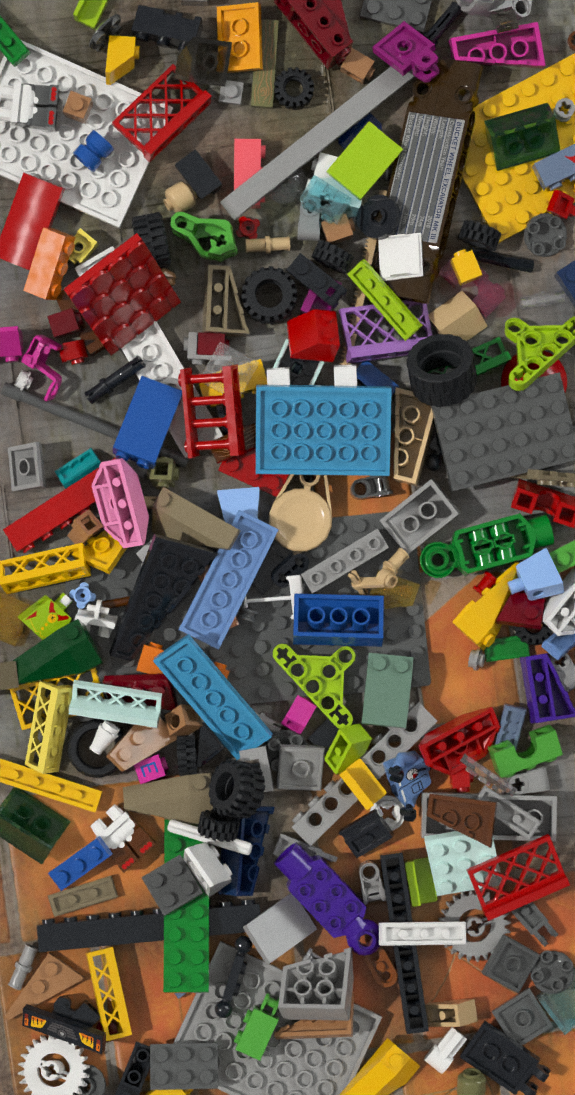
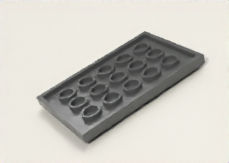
[431,372,575,491]

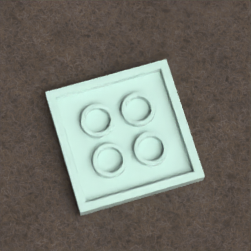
[424,831,502,896]

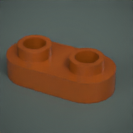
[364,946,397,987]

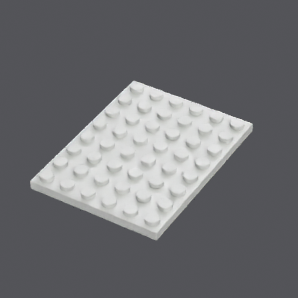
[0,40,174,229]

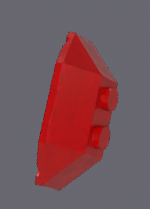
[418,707,500,775]

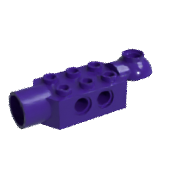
[274,842,380,956]

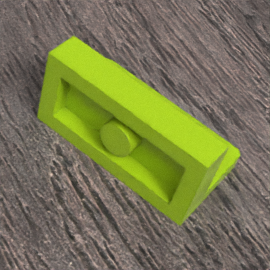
[73,0,109,30]
[404,857,437,907]

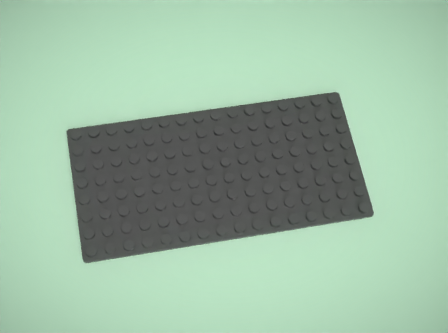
[62,512,431,721]

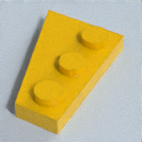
[72,530,127,574]

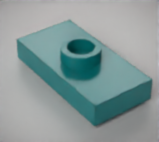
[54,448,101,489]

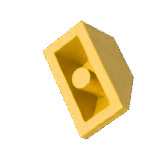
[105,35,140,85]

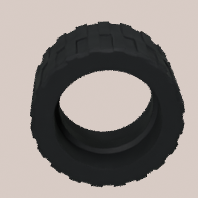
[407,334,477,407]

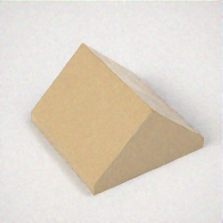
[428,291,487,341]

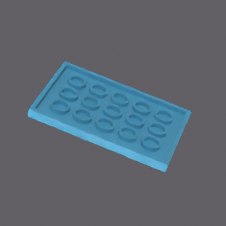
[256,385,392,476]

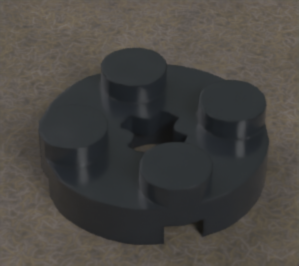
[356,195,401,240]

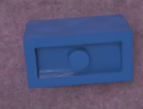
[357,361,399,396]

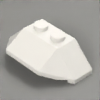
[543,568,575,636]

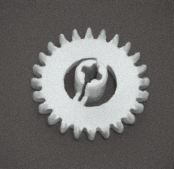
[18,1035,90,1095]

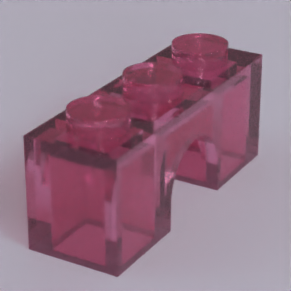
[439,256,506,318]

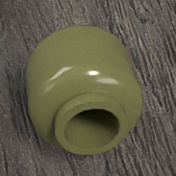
[457,1068,486,1095]

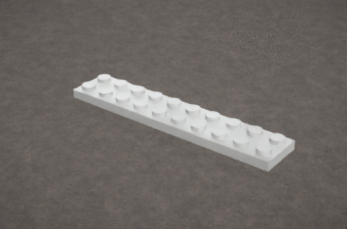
[75,246,223,458]

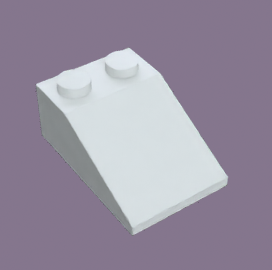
[184,842,232,897]

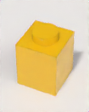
[450,249,482,286]

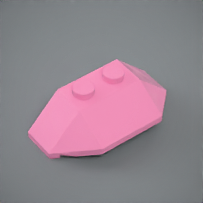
[91,458,149,548]

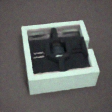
[273,339,325,385]

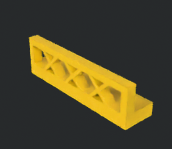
[0,543,91,594]
[86,946,132,1042]

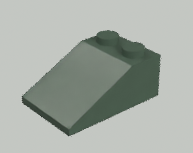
[362,653,413,729]

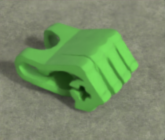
[170,212,238,262]

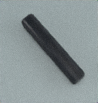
[471,247,534,273]

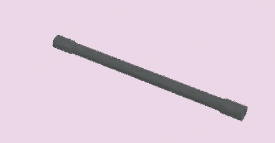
[1,382,189,468]

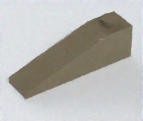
[152,487,241,550]

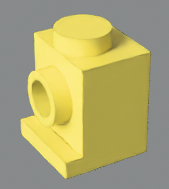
[69,228,99,265]

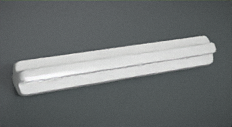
[167,819,252,855]

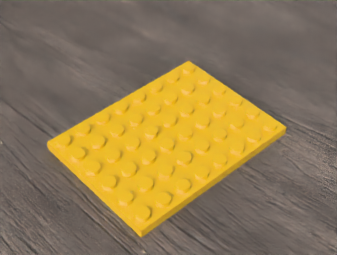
[462,53,575,244]

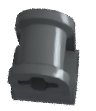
[350,476,394,500]

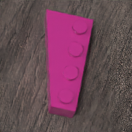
[449,22,546,68]

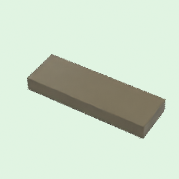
[48,875,118,917]

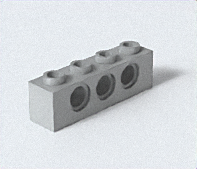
[301,529,389,594]

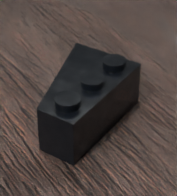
[131,5,203,54]

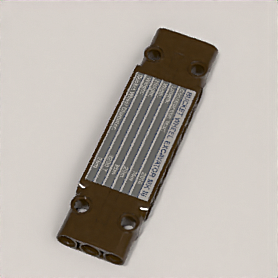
[373,58,483,304]

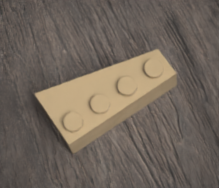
[394,387,435,487]

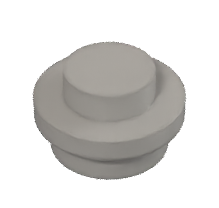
[468,649,485,671]

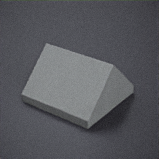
[8,442,46,492]

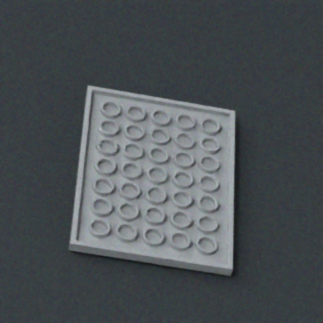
[173,941,382,1095]

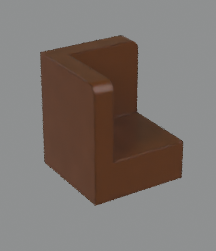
[79,327,105,357]

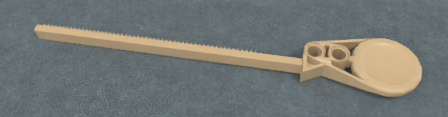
[269,190,387,552]

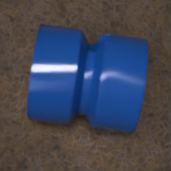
[73,130,114,172]

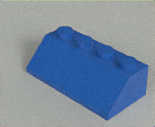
[293,594,384,647]

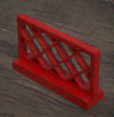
[112,64,212,162]
[466,834,570,921]

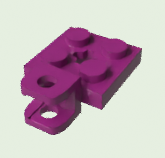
[372,21,439,82]

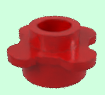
[236,216,260,239]

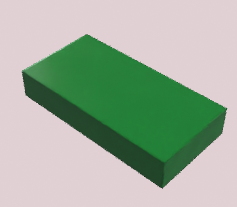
[484,636,530,662]

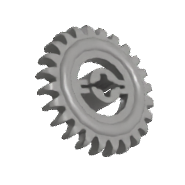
[438,889,511,962]

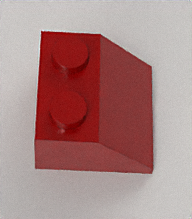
[287,309,340,362]

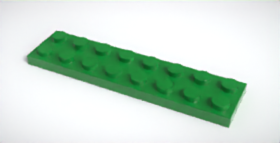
[163,819,209,993]

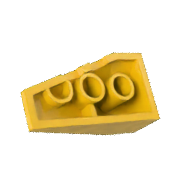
[452,561,519,651]
[340,1038,421,1095]

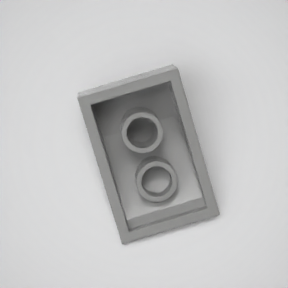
[379,478,461,554]

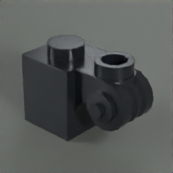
[51,995,100,1027]

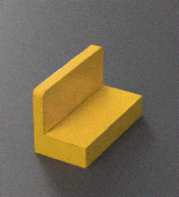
[339,758,387,810]

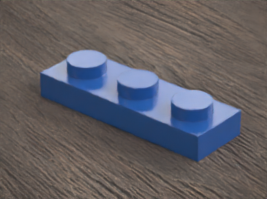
[48,836,113,891]

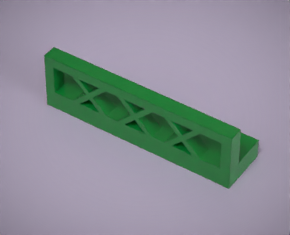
[428,337,512,376]

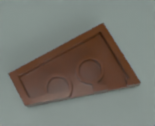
[427,794,497,848]

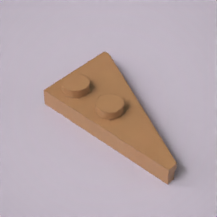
[4,952,84,1020]
[274,993,354,1040]

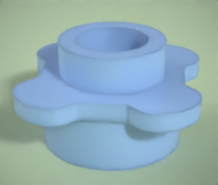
[69,582,96,609]

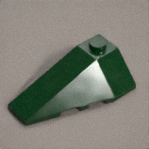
[13,619,103,685]

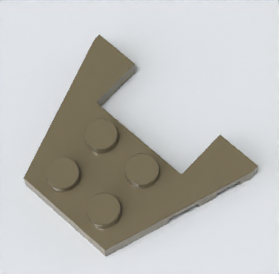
[507,469,575,487]

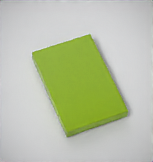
[326,121,403,201]

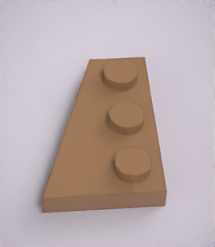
[106,718,177,772]

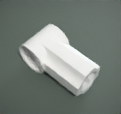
[424,1027,467,1074]

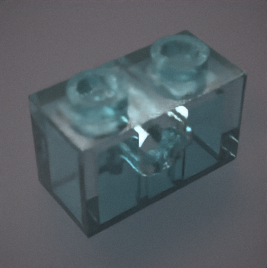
[300,175,352,225]

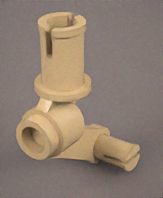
[348,548,410,595]

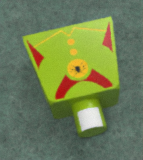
[18,593,73,640]

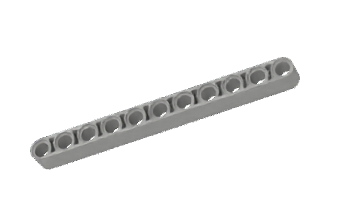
[220,67,415,220]

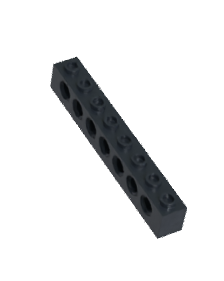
[379,851,429,1034]

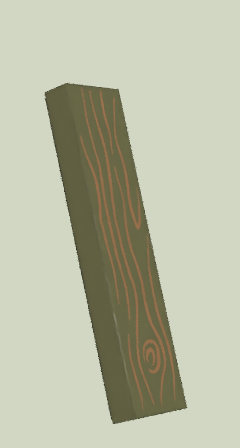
[251,19,279,109]

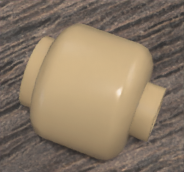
[163,181,198,213]

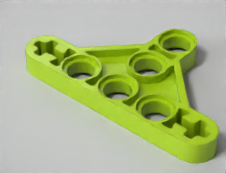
[504,316,575,391]
[273,644,355,728]

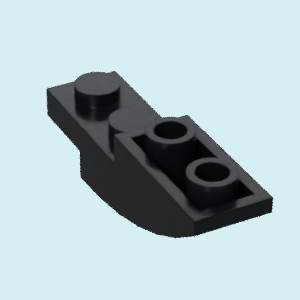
[115,1041,150,1095]

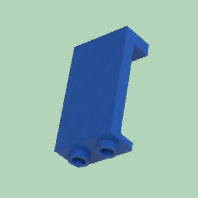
[113,376,182,469]

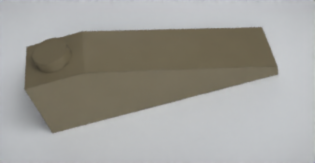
[123,773,213,826]

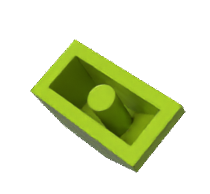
[324,723,372,775]

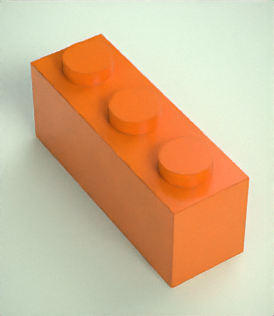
[23,228,76,300]

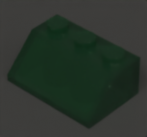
[484,103,560,171]
[0,787,71,864]

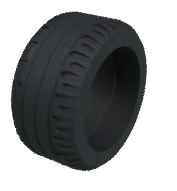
[68,719,124,778]

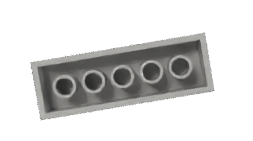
[420,792,557,841]

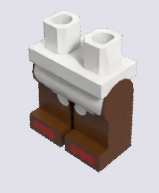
[90,804,156,873]

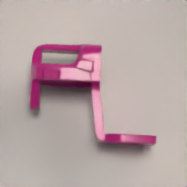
[21,335,62,402]

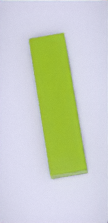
[347,259,423,341]

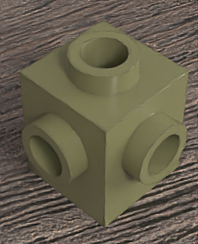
[147,457,180,490]

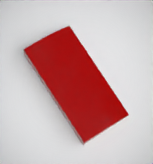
[0,172,65,270]

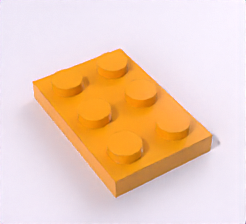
[217,2,263,74]

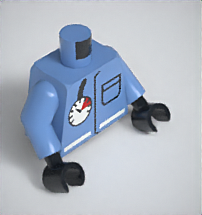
[383,751,433,822]

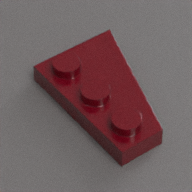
[496,590,545,630]
[103,674,178,711]

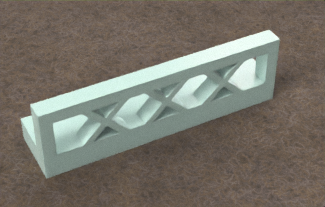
[68,680,162,728]

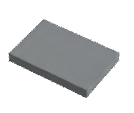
[243,893,317,965]

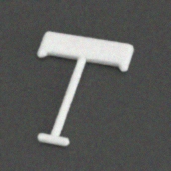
[243,575,304,619]

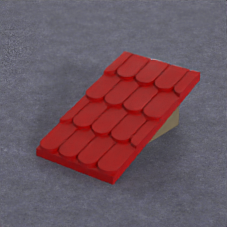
[63,233,181,356]

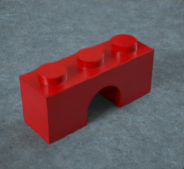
[511,479,575,528]

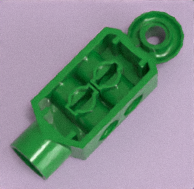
[420,513,554,578]

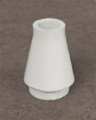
[89,720,119,755]

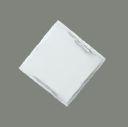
[378,233,423,281]

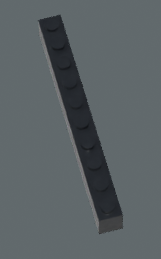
[37,899,261,952]

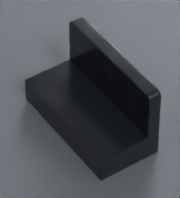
[175,149,222,199]

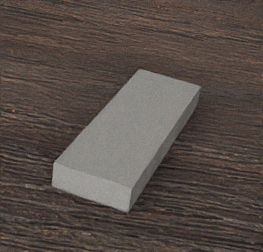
[475,785,541,841]

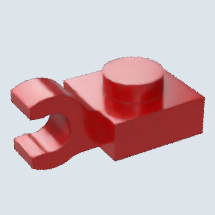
[547,190,575,219]

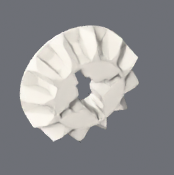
[370,796,404,831]

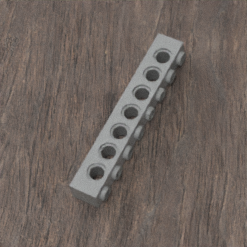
[292,702,437,846]

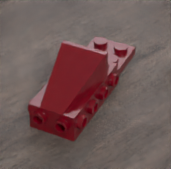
[274,0,353,70]

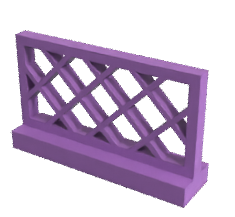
[339,301,432,364]

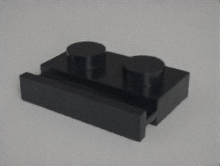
[339,808,394,858]

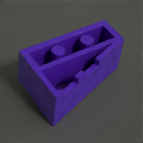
[520,653,575,723]

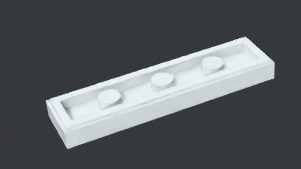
[379,921,466,946]

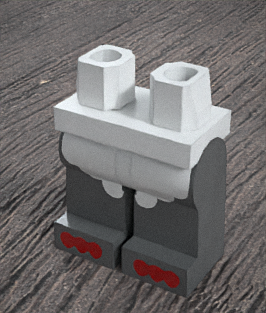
[0,82,60,132]

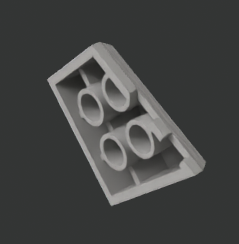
[278,947,354,1021]

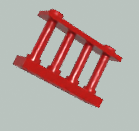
[178,364,246,459]

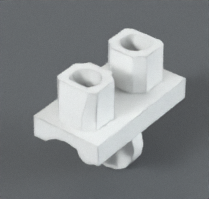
[75,599,118,638]

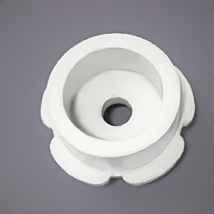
[14,370,33,391]

